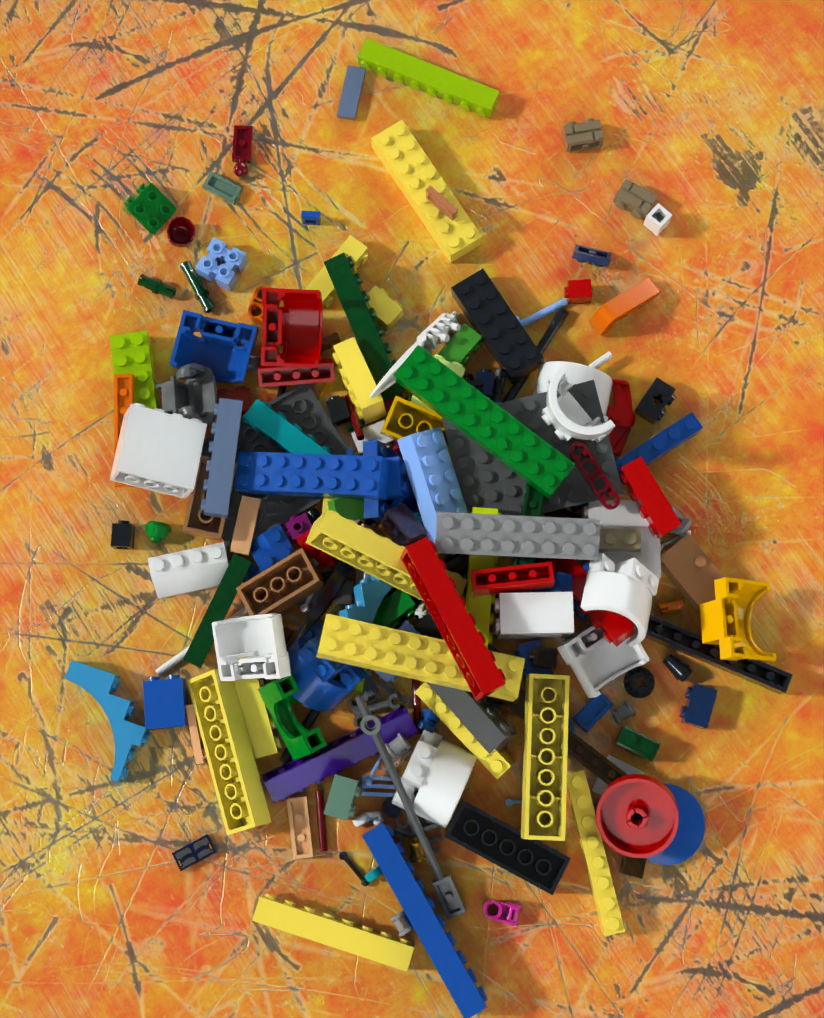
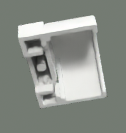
[534,361,613,423]
[542,363,615,443]
[581,553,659,647]
[212,613,291,681]
[557,623,650,698]
[392,730,477,828]

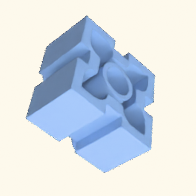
[195,237,249,292]

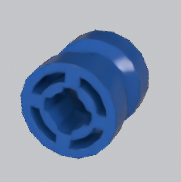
[416,708,440,733]

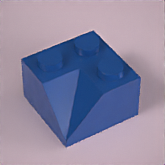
[251,524,295,572]

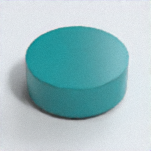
[364,864,383,882]

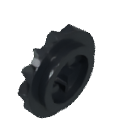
[623,667,655,698]

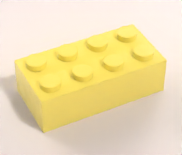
[332,337,387,424]

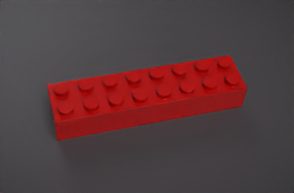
[400,537,506,701]

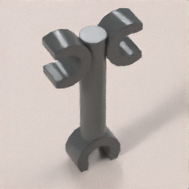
[349,694,402,727]
[392,816,443,852]

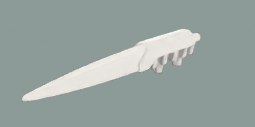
[370,311,461,398]

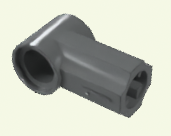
[361,669,381,703]

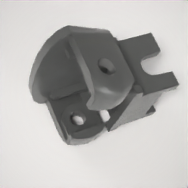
[156,363,217,426]

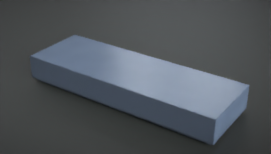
[337,65,366,121]

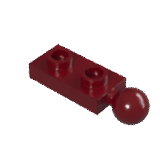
[232,125,253,177]

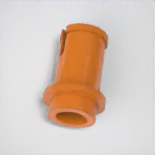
[658,597,684,615]

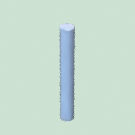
[519,298,568,327]

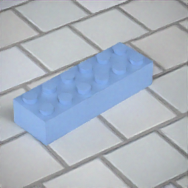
[397,427,468,544]

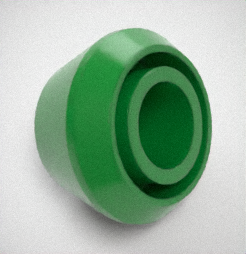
[145,521,171,543]

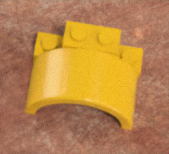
[699,577,776,661]

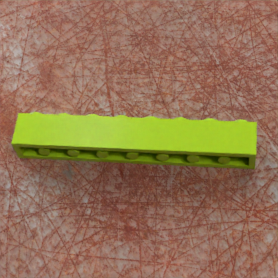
[357,38,499,118]

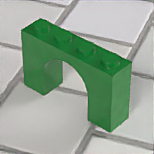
[258,672,327,760]

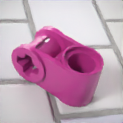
[483,899,523,926]

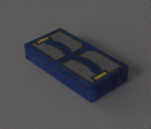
[172,834,217,871]

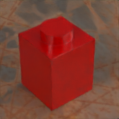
[564,279,592,304]

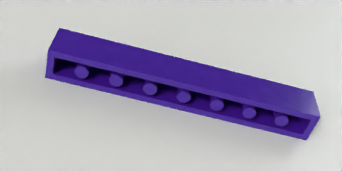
[262,705,418,802]

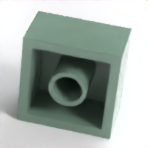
[324,774,362,821]

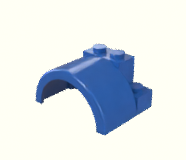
[170,310,259,384]
[363,440,418,525]
[286,619,368,712]

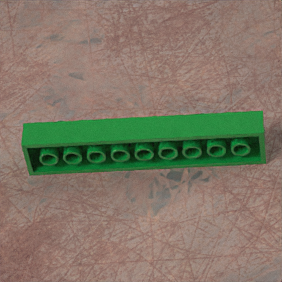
[394,345,575,500]

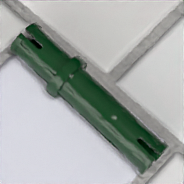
[180,261,216,313]

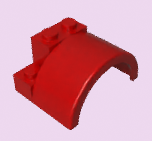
[261,287,323,368]

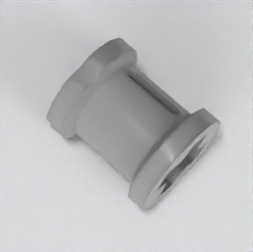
[385,733,411,759]
[390,910,414,937]

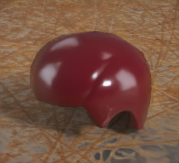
[167,217,195,247]

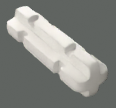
[415,601,428,618]

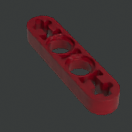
[569,442,620,510]

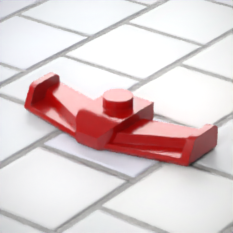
[606,379,635,456]

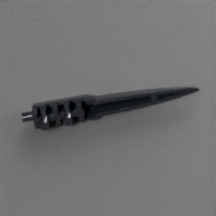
[298,519,373,639]

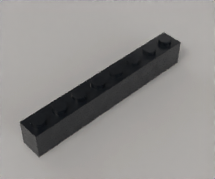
[645,615,793,694]

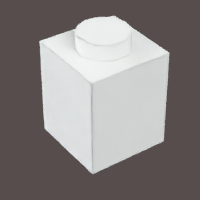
[643,203,672,236]

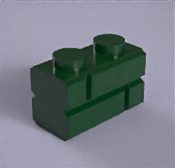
[614,725,661,762]

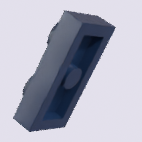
[572,244,611,267]

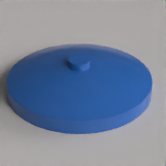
[634,784,705,865]

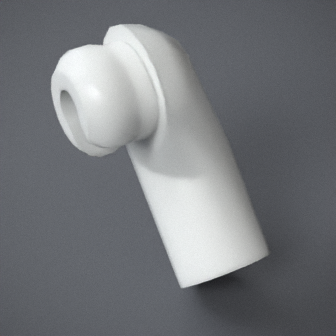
[353,811,384,827]

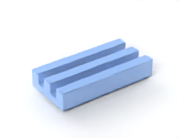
[361,776,402,797]

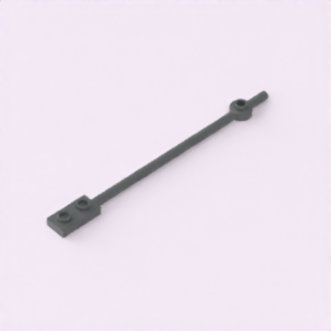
[355,695,466,919]

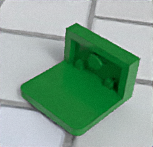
[122,182,176,234]

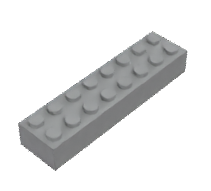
[435,511,601,560]

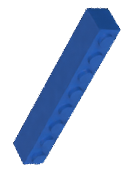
[569,412,703,513]

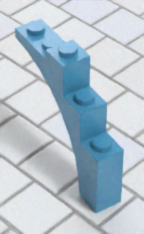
[339,575,393,624]
[65,660,150,783]

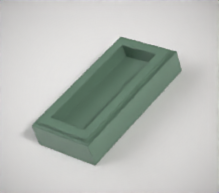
[202,171,244,205]

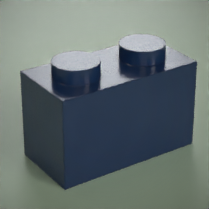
[679,683,718,729]

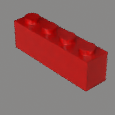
[256,358,335,387]
[618,457,682,539]
[471,562,555,597]

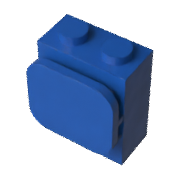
[143,675,188,730]

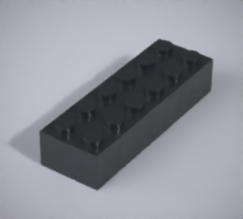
[451,269,544,384]
[444,800,571,895]

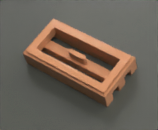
[426,185,458,221]

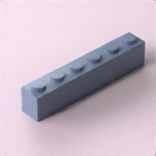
[201,398,243,518]

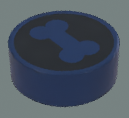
[382,797,402,818]

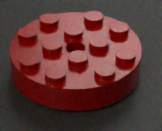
[596,774,679,858]

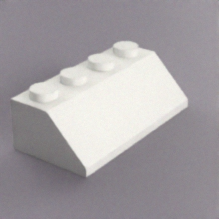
[148,542,230,599]

